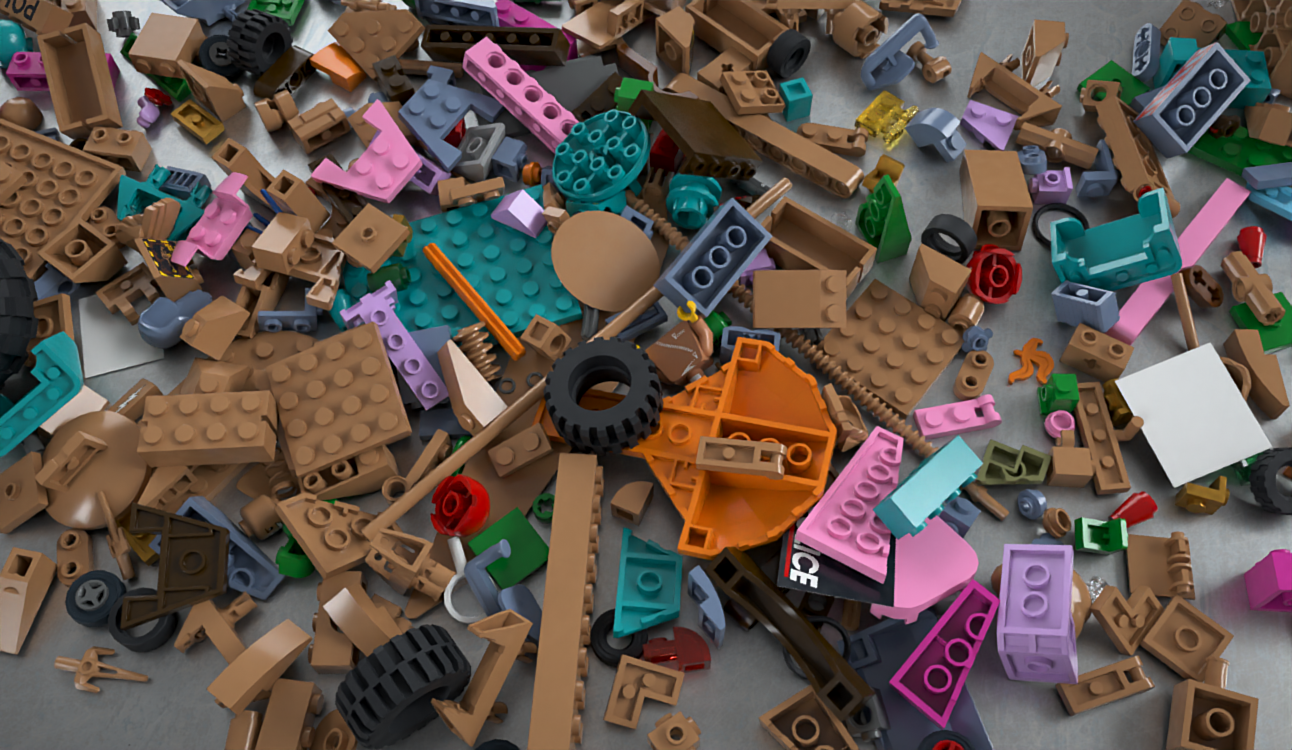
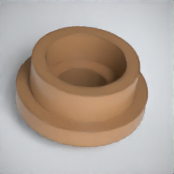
[1042,508,1072,538]

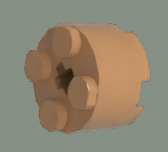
[832,0,889,59]

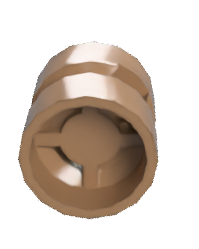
[254,90,300,133]

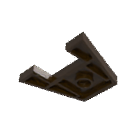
[120,502,230,631]

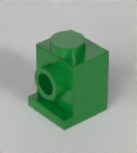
[1037,373,1080,416]

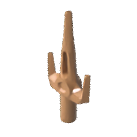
[98,491,136,581]
[54,646,148,693]

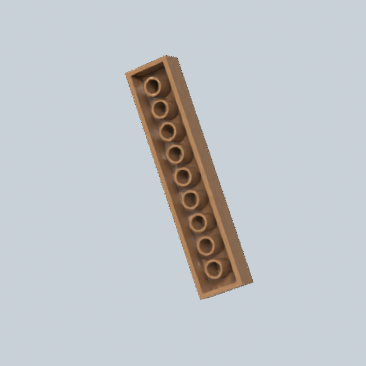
[527,453,604,750]

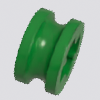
[532,493,555,524]

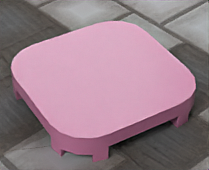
[870,516,979,625]

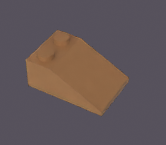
[753,270,846,329]

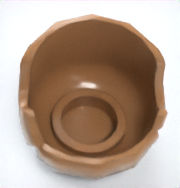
[0,97,43,131]

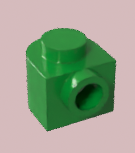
[275,535,315,578]

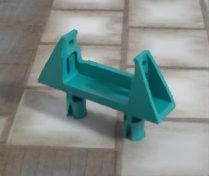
[117,164,213,243]

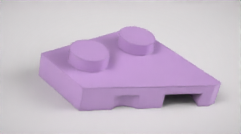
[960,100,1018,151]

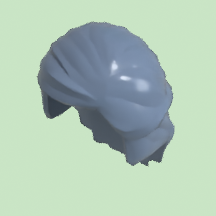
[138,289,212,349]

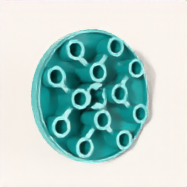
[552,109,651,202]

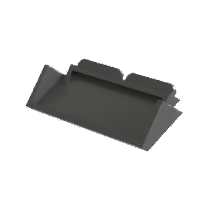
[474,55,619,138]

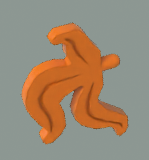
[1008,338,1054,385]

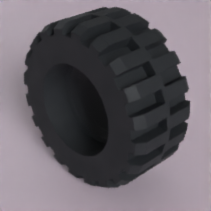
[544,337,663,456]
[335,624,471,750]

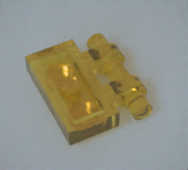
[855,90,919,144]

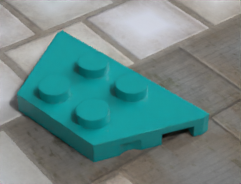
[613,528,683,638]

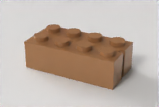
[685,0,789,71]
[37,23,123,140]
[761,196,877,300]
[137,390,279,467]

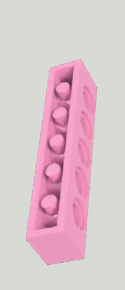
[462,37,579,154]

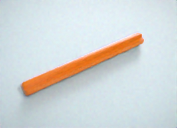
[423,243,526,361]

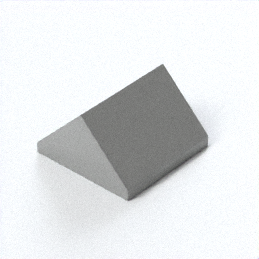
[451,122,505,182]

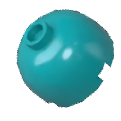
[0,19,34,69]

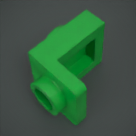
[1074,517,1128,555]

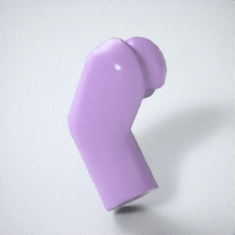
[137,96,160,128]

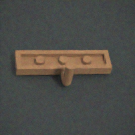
[1073,382,1144,495]

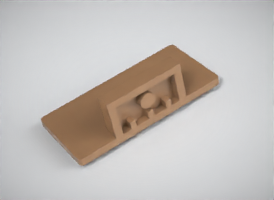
[561,0,654,50]

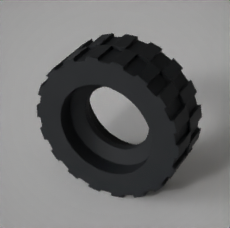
[1249,447,1292,515]

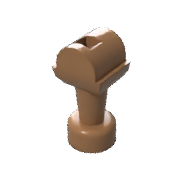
[906,41,952,83]

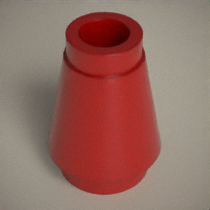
[1237,226,1267,268]
[1108,491,1158,528]

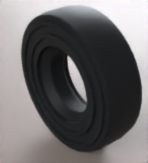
[590,608,648,667]

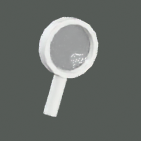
[444,537,497,625]

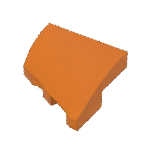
[309,41,367,92]

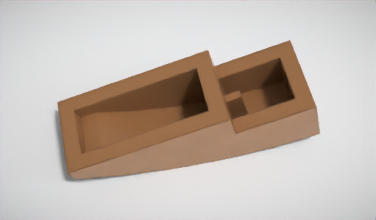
[235,271,290,339]
[1223,329,1290,419]
[323,582,403,657]
[206,619,313,716]

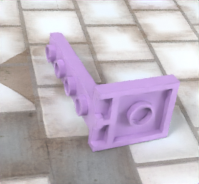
[340,280,449,411]

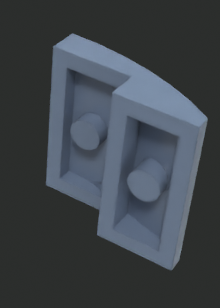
[687,565,726,649]

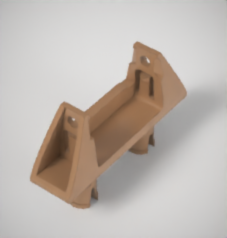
[765,0,855,34]
[967,52,1062,130]
[365,528,455,601]
[174,591,274,708]
[431,609,537,747]

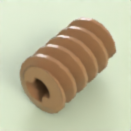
[452,321,502,382]

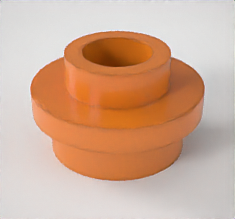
[522,162,542,187]

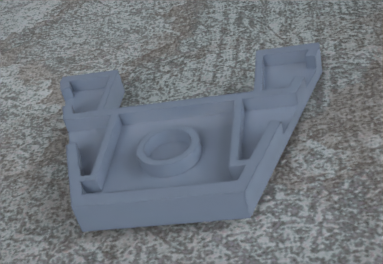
[398,79,505,173]

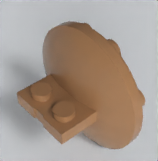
[34,411,152,530]

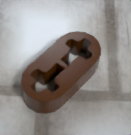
[1179,265,1224,309]

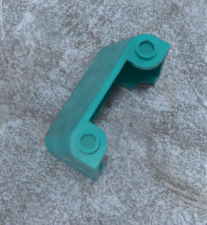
[1050,187,1182,291]
[0,331,84,457]

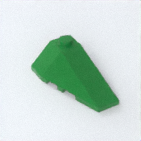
[855,175,912,264]

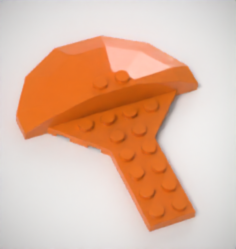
[531,337,837,561]

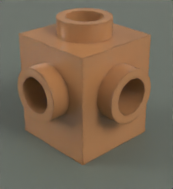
[647,711,701,750]

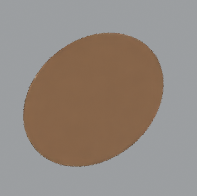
[551,211,660,312]

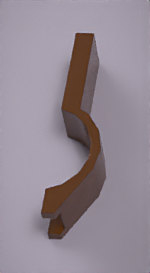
[616,43,699,99]

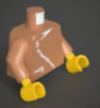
[636,301,714,386]

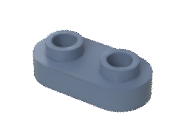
[1017,145,1047,175]

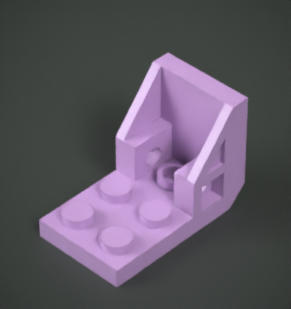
[997,544,1078,684]

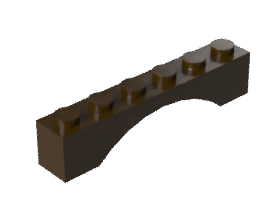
[705,547,876,721]

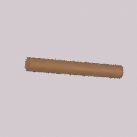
[1170,273,1200,351]

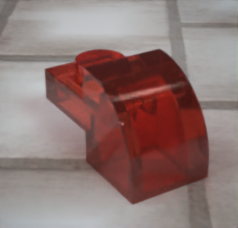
[642,627,711,673]

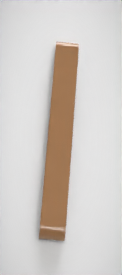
[663,73,864,199]

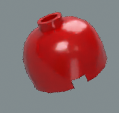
[966,248,1022,304]
[430,474,490,537]

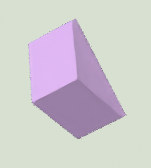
[491,189,547,238]

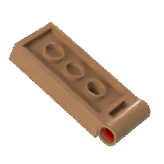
[1096,95,1180,219]

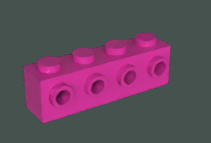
[6,52,120,91]

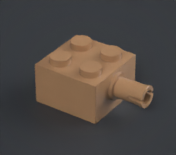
[1166,657,1259,750]

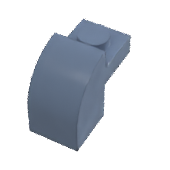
[905,108,967,163]

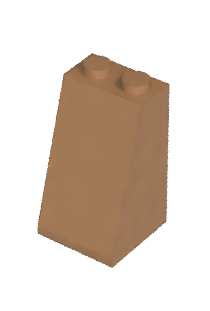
[959,150,1033,251]

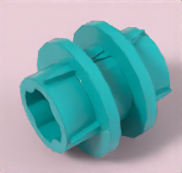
[666,173,722,229]

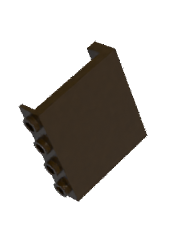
[628,89,763,181]

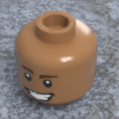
[238,495,284,540]

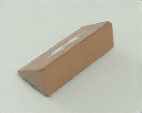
[107,378,163,422]

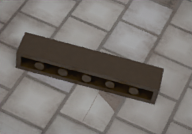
[420,25,571,67]

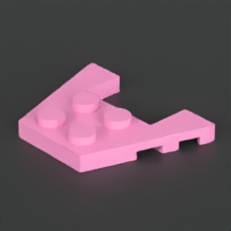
[310,99,423,204]

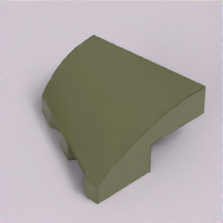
[975,439,1052,485]

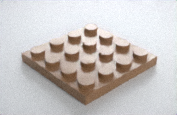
[816,279,964,420]
[266,322,412,478]

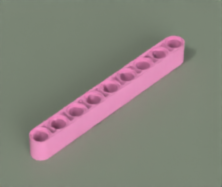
[1104,178,1252,346]

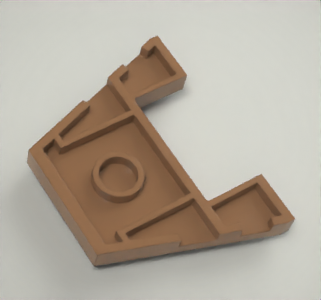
[879,0,962,17]
[233,233,347,311]

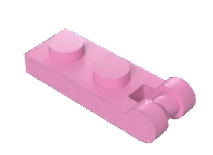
[913,394,1002,440]

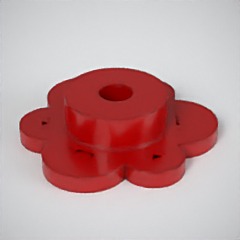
[144,87,172,106]

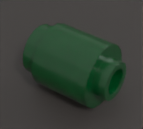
[367,262,411,293]

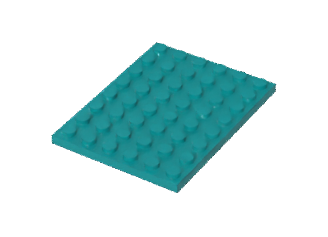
[343,184,583,374]

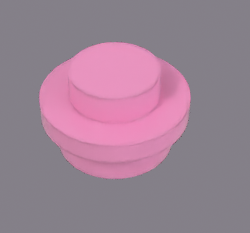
[1044,410,1075,438]

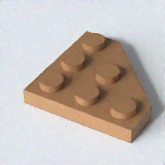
[327,9,426,82]
[24,293,74,369]
[275,492,404,580]

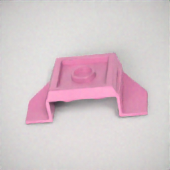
[171,172,253,267]

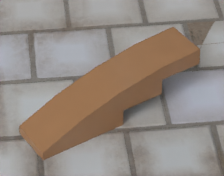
[137,465,199,511]

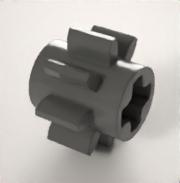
[107,11,140,38]

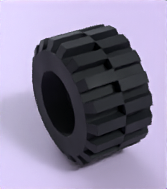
[227,9,293,77]

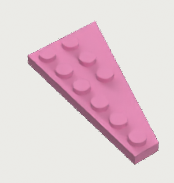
[795,426,904,584]

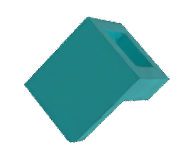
[779,77,813,122]

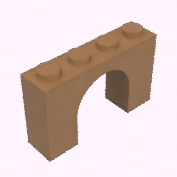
[211,138,331,233]

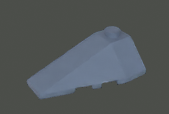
[148,496,286,600]

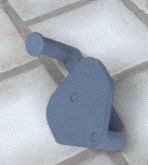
[861,13,939,91]
[464,539,542,654]

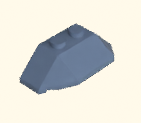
[414,0,500,27]

